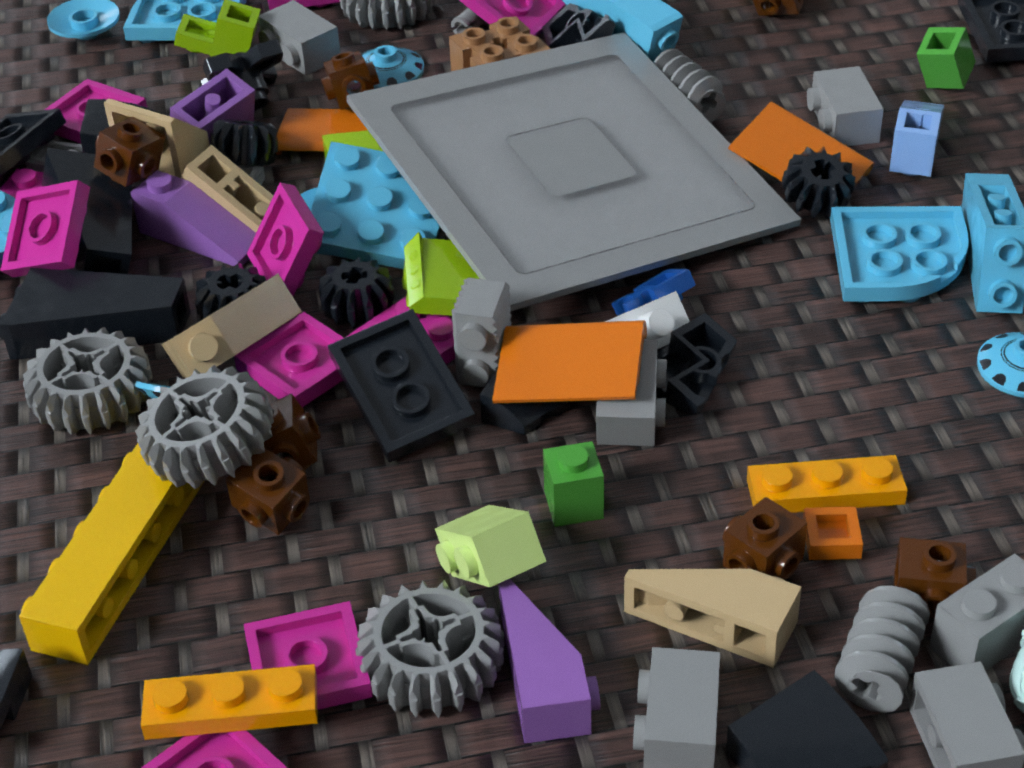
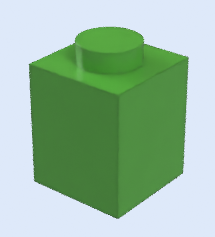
[916,27,976,89]
[543,441,604,527]

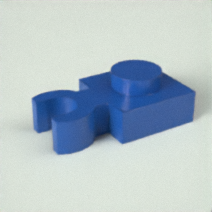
[612,269,696,316]

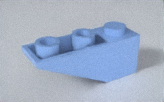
[889,100,944,177]

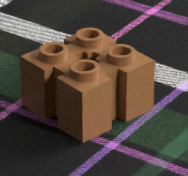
[449,16,551,71]

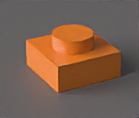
[803,507,863,560]

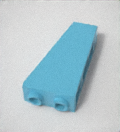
[562,0,683,62]
[962,173,1024,314]

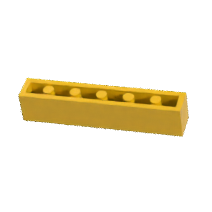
[19,443,204,665]

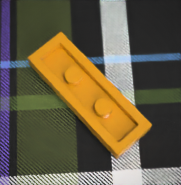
[747,455,908,513]
[141,664,318,740]

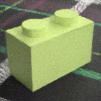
[435,505,546,587]

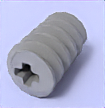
[653,48,726,123]
[834,585,930,713]

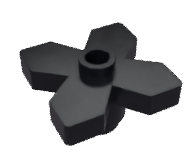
[199,39,283,111]

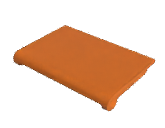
[728,101,875,186]
[276,108,367,155]
[492,320,647,403]

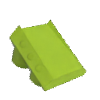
[402,232,479,316]

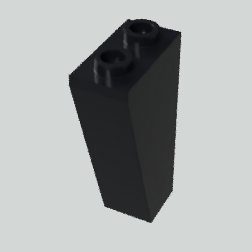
[42,147,132,274]
[0,268,191,359]

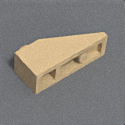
[181,145,274,232]
[161,274,302,379]
[624,569,802,668]

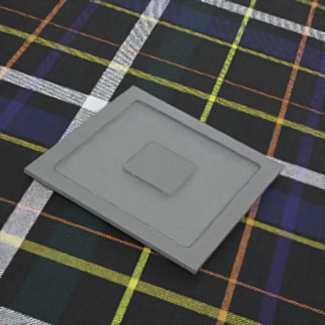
[347,32,802,311]

